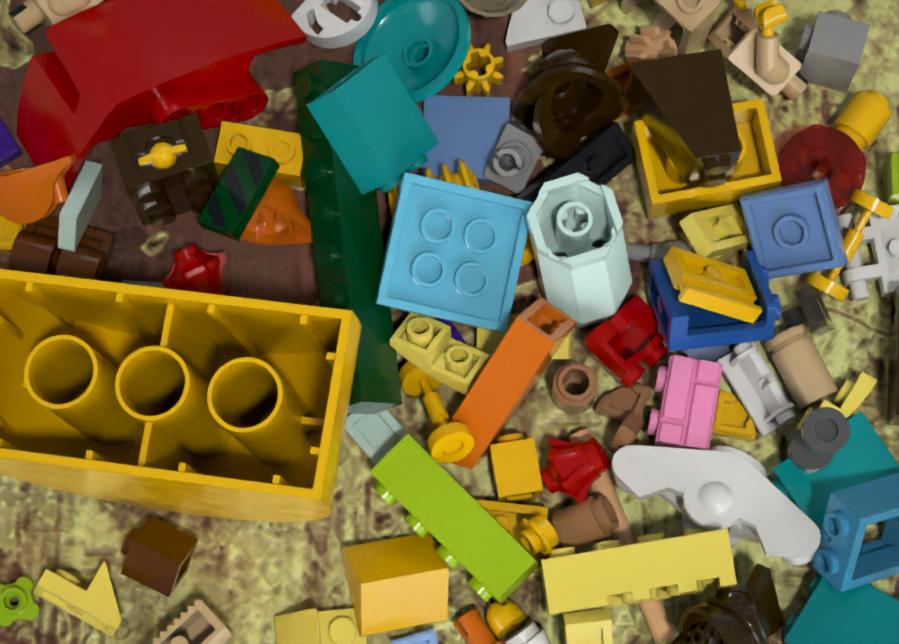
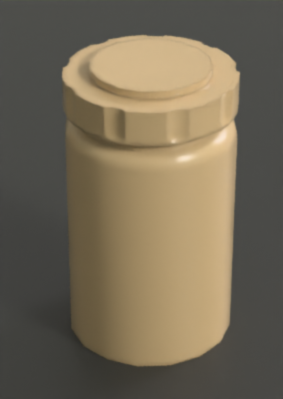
[765,324,839,411]

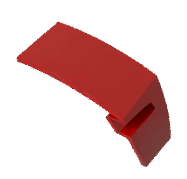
[16,0,307,192]

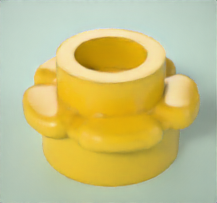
[518,514,559,558]

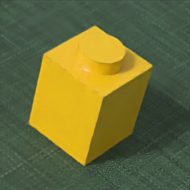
[489,433,543,503]

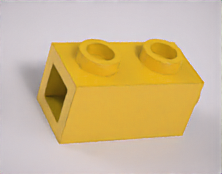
[214,121,305,188]

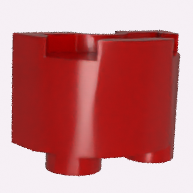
[583,295,668,389]

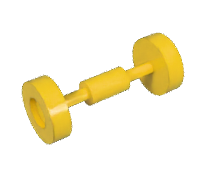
[805,188,895,302]
[399,361,474,464]

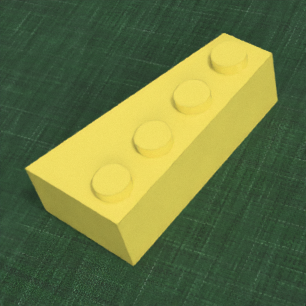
[539,527,737,617]

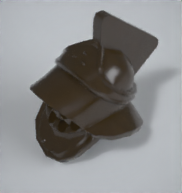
[511,24,626,161]
[670,563,783,644]

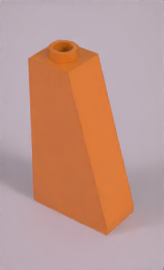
[449,297,577,471]

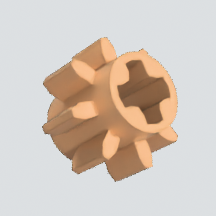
[625,25,678,65]

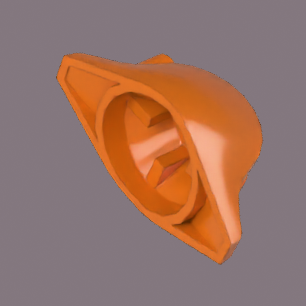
[0,154,76,224]
[240,178,313,246]

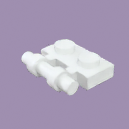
[837,204,899,302]

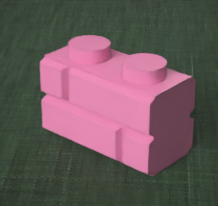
[647,355,723,450]

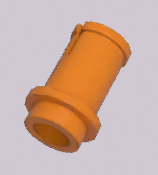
[453,608,505,644]

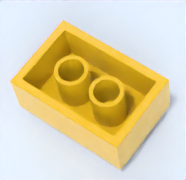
[631,98,782,219]

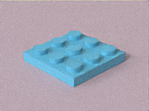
[374,172,534,333]

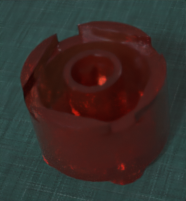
[777,124,866,216]

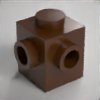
[121,516,198,597]

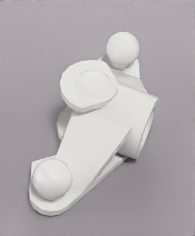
[612,445,821,566]

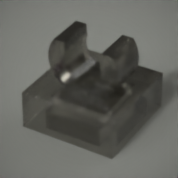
[781,284,836,336]

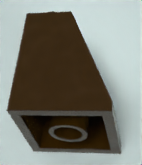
[626,49,741,188]

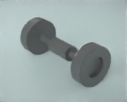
[788,407,850,472]

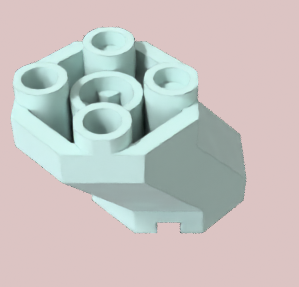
[526,172,632,328]

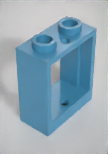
[811,473,899,592]

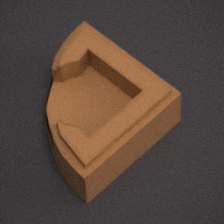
[594,384,653,424]
[608,411,644,453]

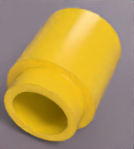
[830,90,892,156]

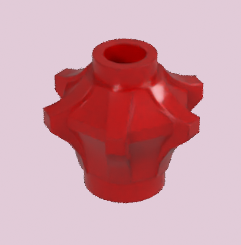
[161,242,227,295]
[540,437,610,504]

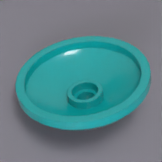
[353,0,471,103]

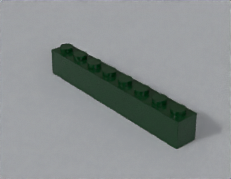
[294,59,402,414]

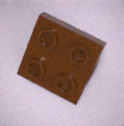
[9,217,116,281]

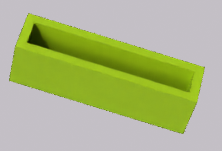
[369,433,540,604]

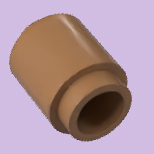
[552,362,598,414]
[552,495,619,553]

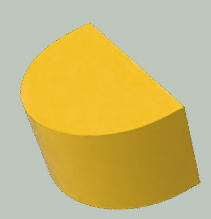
[0,269,362,522]

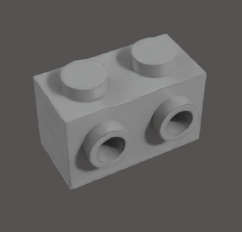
[794,10,870,93]

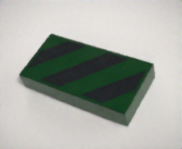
[197,147,280,241]

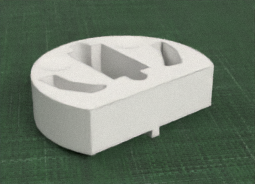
[292,0,378,49]

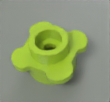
[0,577,40,627]

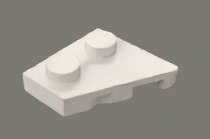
[505,0,587,52]

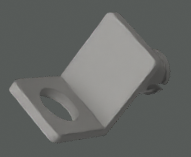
[484,120,544,194]

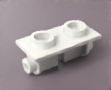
[716,342,799,437]

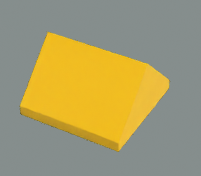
[341,532,449,637]

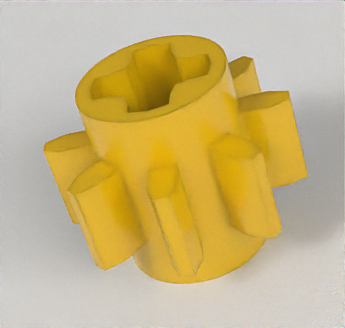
[453,43,504,97]

